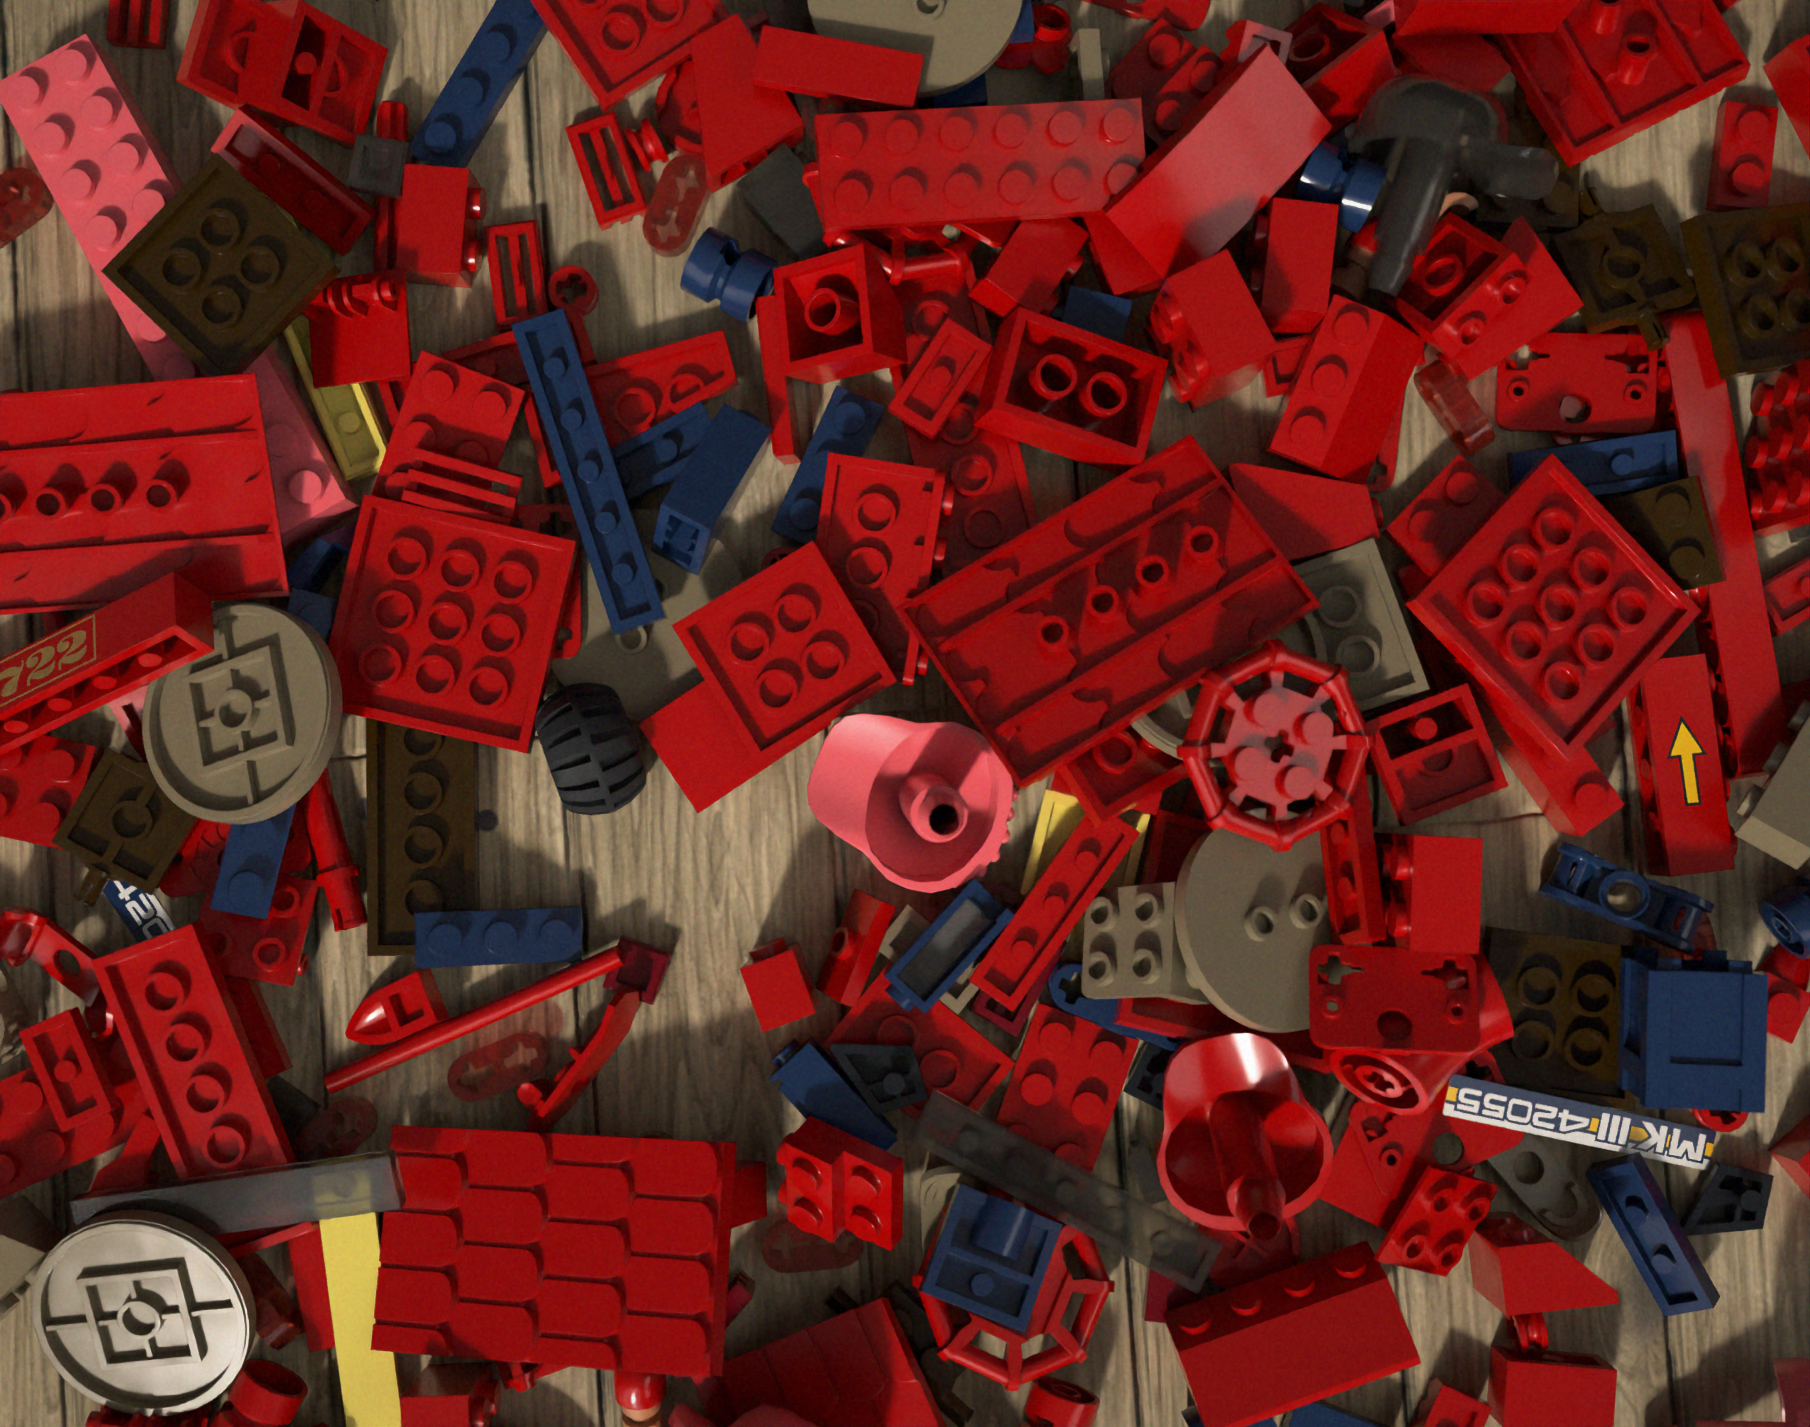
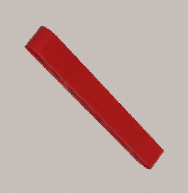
[1656,307,1790,781]

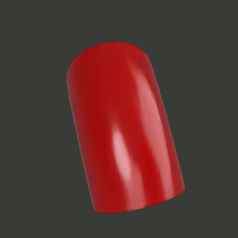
[1330,948,1514,1116]

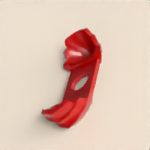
[0,905,118,1042]

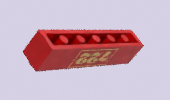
[0,571,215,756]

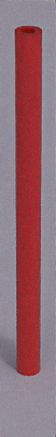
[324,945,625,1094]

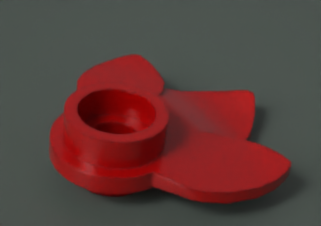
[993,3,1072,75]

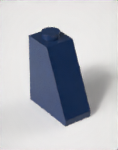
[651,403,772,576]

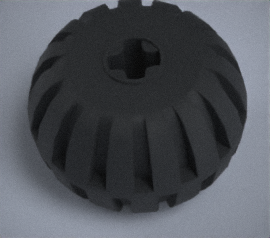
[535,682,647,816]

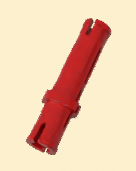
[301,768,367,932]

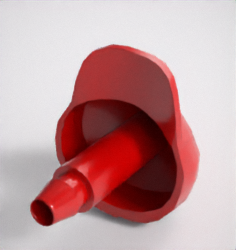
[1155,1029,1333,1242]

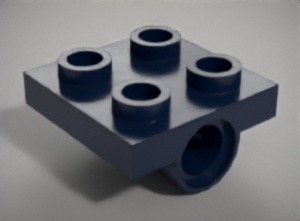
[918,1183,1063,1333]

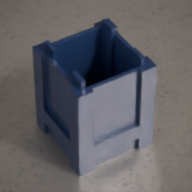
[1617,947,1768,1113]

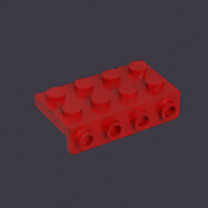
[815,452,956,687]

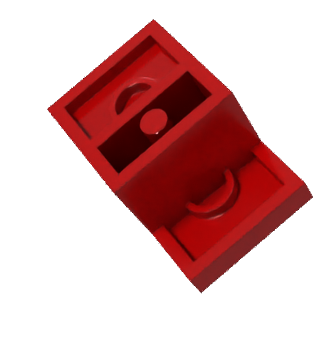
[175,0,389,149]
[1362,637,1509,826]

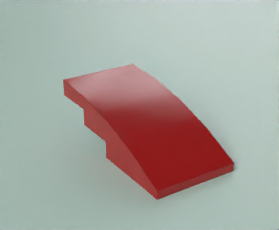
[1102,42,1333,281]

